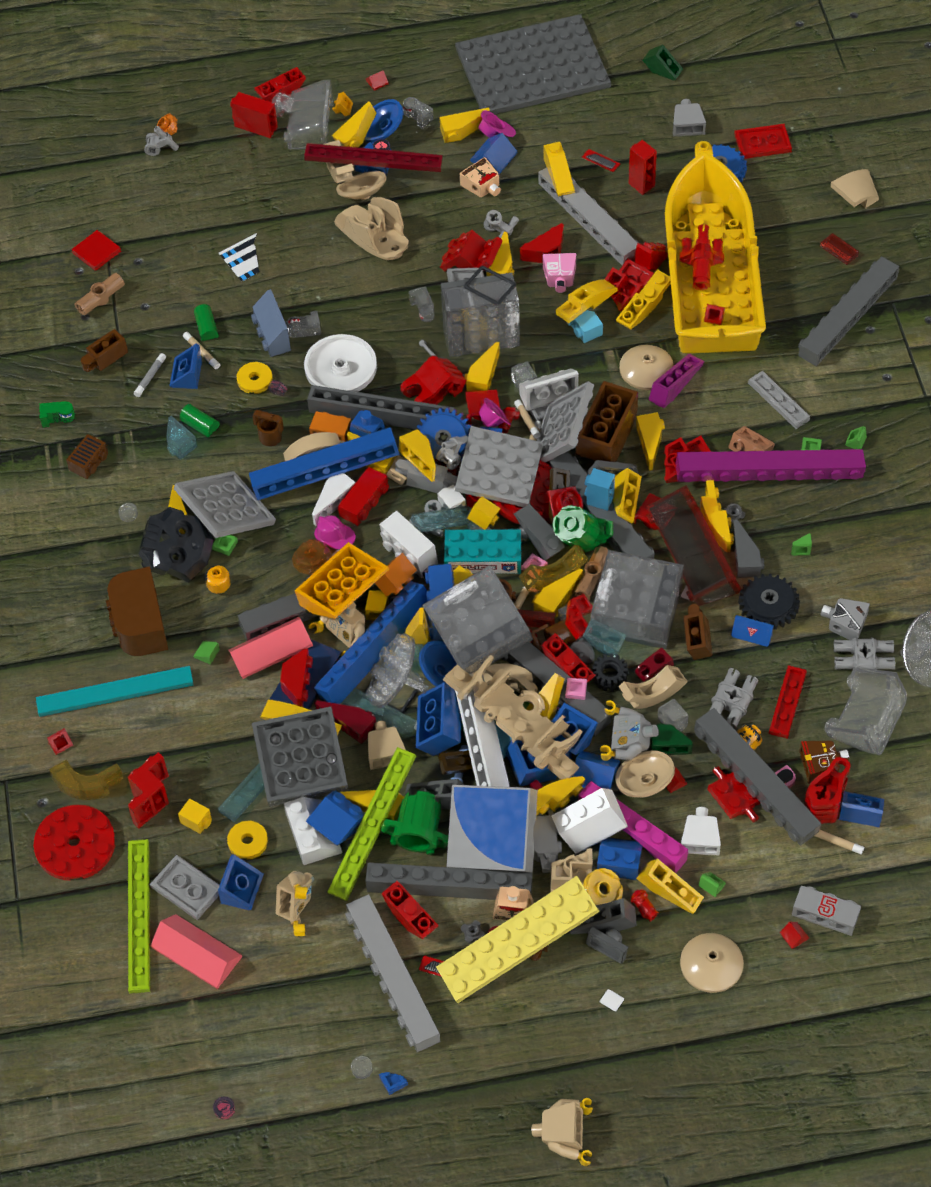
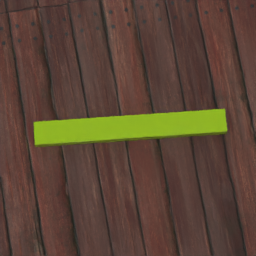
[328,747,416,901]
[128,839,150,994]

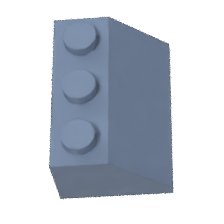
[251,289,291,357]

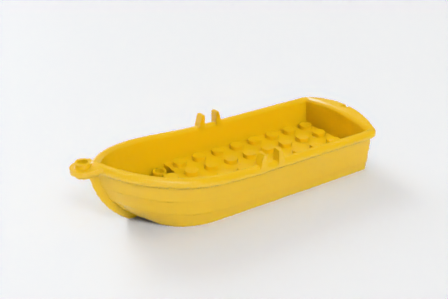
[665,141,766,353]

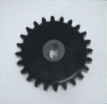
[738,574,800,630]

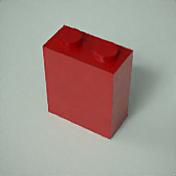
[230,92,278,138]

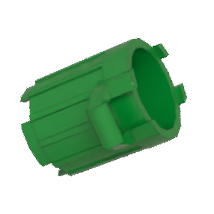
[553,505,613,552]
[381,791,449,855]

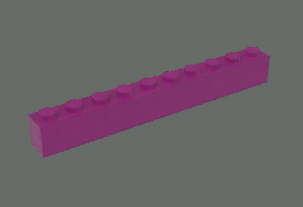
[676,449,866,482]

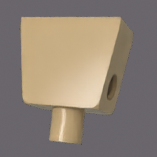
[368,721,406,770]

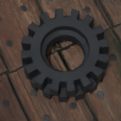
[593,653,628,691]

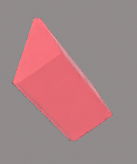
[229,617,313,679]
[151,914,242,989]

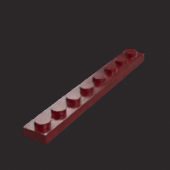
[304,143,443,172]

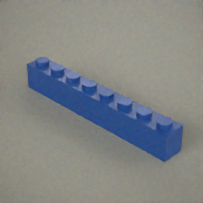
[249,427,400,501]
[314,581,431,704]

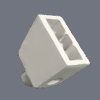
[681,807,721,855]

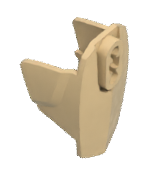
[334,197,409,260]

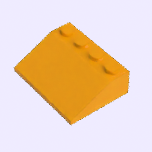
[294,542,389,619]

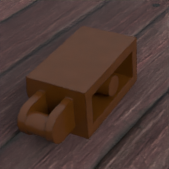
[81,329,128,372]
[684,604,713,660]

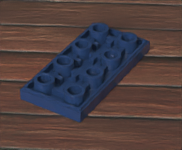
[270,639,342,709]

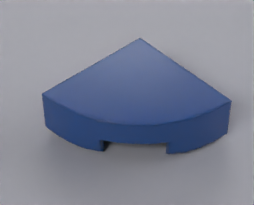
[379,1072,408,1095]

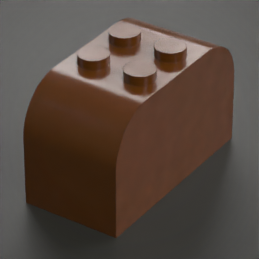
[576,381,638,462]
[106,566,168,656]

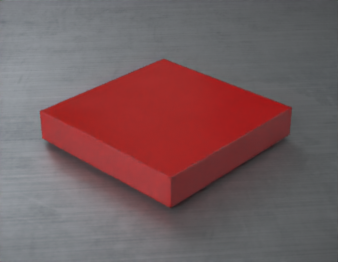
[72,230,121,271]

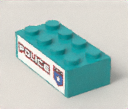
[444,529,521,574]

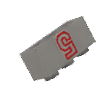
[792,885,861,936]

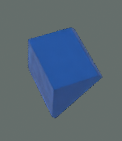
[470,133,517,175]
[170,343,202,389]
[551,703,598,756]
[572,751,620,790]
[839,791,884,827]
[218,854,264,910]

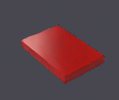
[734,123,792,159]

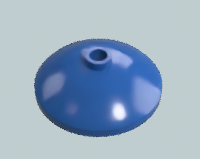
[364,99,404,142]
[419,641,457,687]

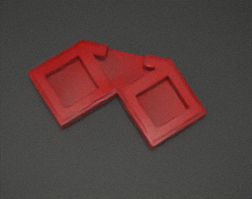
[565,594,594,640]

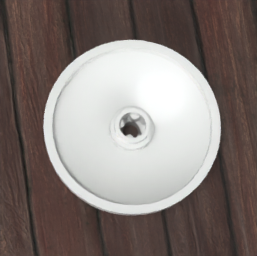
[304,334,377,392]

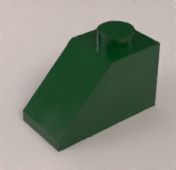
[642,44,683,81]
[651,723,693,755]

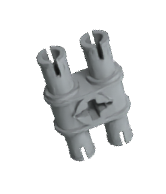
[834,637,895,672]
[709,668,758,730]

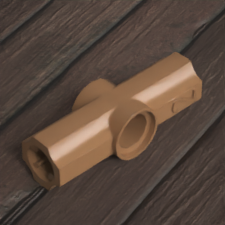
[74,273,125,315]
[574,546,611,600]

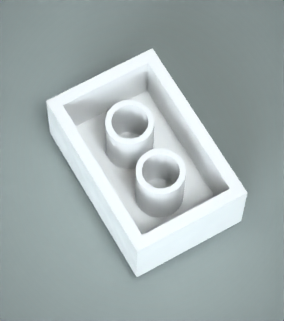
[379,511,438,578]

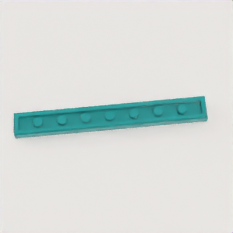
[36,666,194,717]

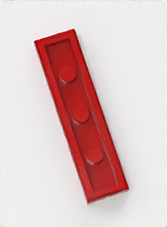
[769,665,807,739]

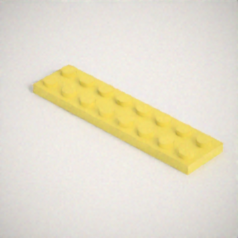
[436,876,600,1003]

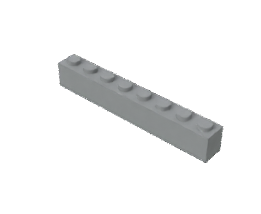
[539,167,639,265]
[345,895,440,1052]

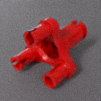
[679,224,724,290]

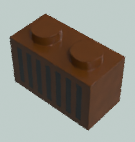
[66,434,108,479]

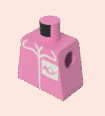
[543,253,576,293]

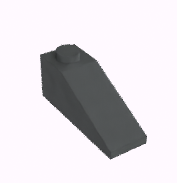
[514,504,565,561]
[732,520,764,578]
[404,779,464,810]
[570,898,637,934]

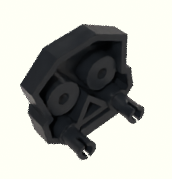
[138,507,214,583]

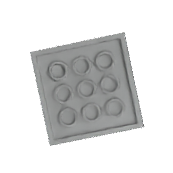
[536,381,594,463]
[455,426,543,507]
[174,471,276,538]

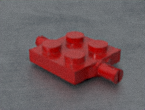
[707,766,761,823]

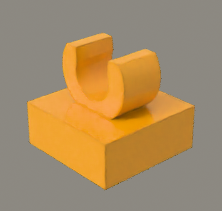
[332,92,353,116]

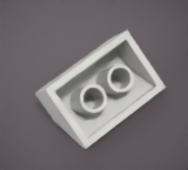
[519,369,578,411]
[552,788,628,854]
[284,797,342,866]

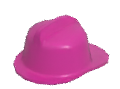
[478,110,516,138]
[479,398,511,428]
[314,515,356,549]

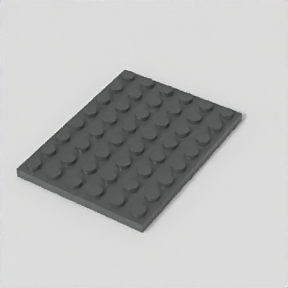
[455,14,611,114]

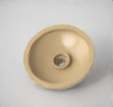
[336,171,387,200]
[619,345,674,390]
[615,751,675,798]
[680,933,744,993]

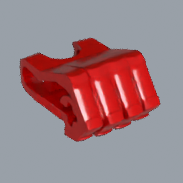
[401,356,467,405]
[804,757,850,824]

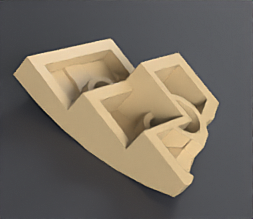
[831,169,879,208]
[550,848,593,893]

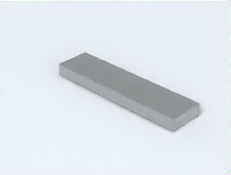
[748,371,810,429]

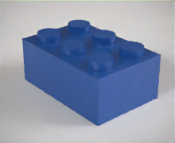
[416,682,462,756]

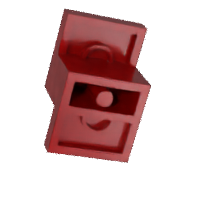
[440,230,503,271]
[128,752,169,829]

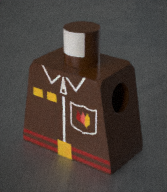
[799,741,849,784]

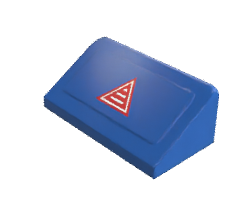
[731,615,774,647]

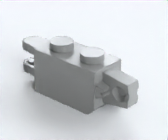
[395,459,458,493]
[533,808,562,873]

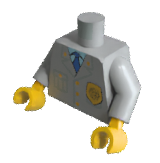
[600,700,658,761]

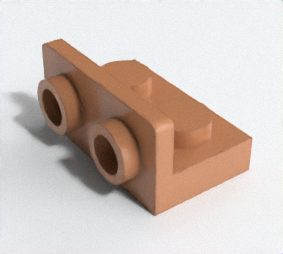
[728,426,775,451]

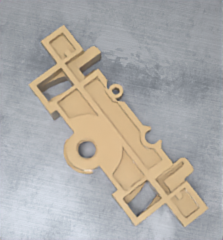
[443,655,583,780]

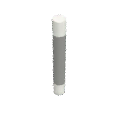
[133,353,166,397]

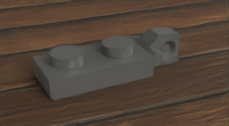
[588,460,639,475]

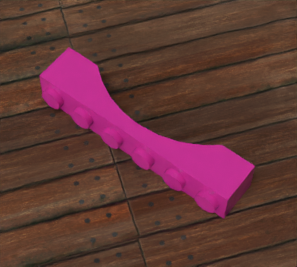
[578,781,688,873]

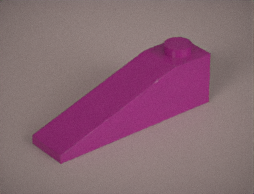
[649,354,704,408]

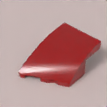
[605,258,654,312]
[664,436,711,483]

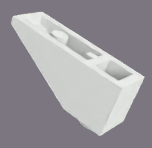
[312,473,355,526]

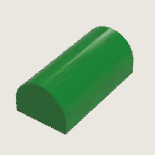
[194,304,219,341]
[180,404,220,437]

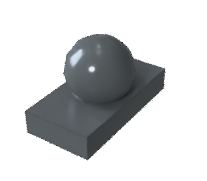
[586,927,628,964]

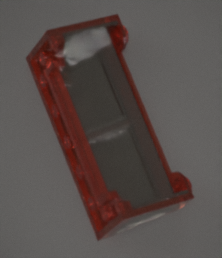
[646,485,742,606]

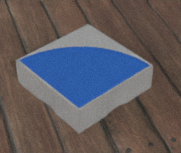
[447,785,538,873]

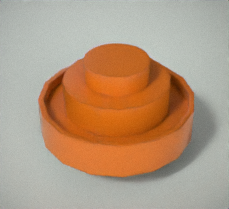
[157,113,177,135]

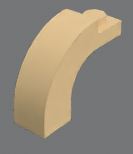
[323,140,354,183]
[283,432,345,461]
[472,663,539,703]
[619,665,687,709]

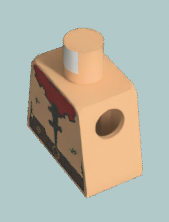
[460,157,501,197]
[493,886,534,921]

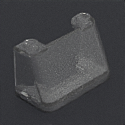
[284,80,333,149]
[824,667,907,755]

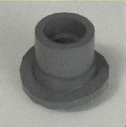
[569,638,595,665]

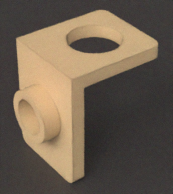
[386,455,407,485]

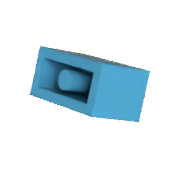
[584,468,615,511]

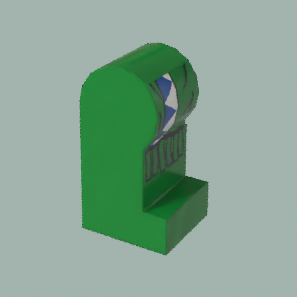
[39,401,75,428]

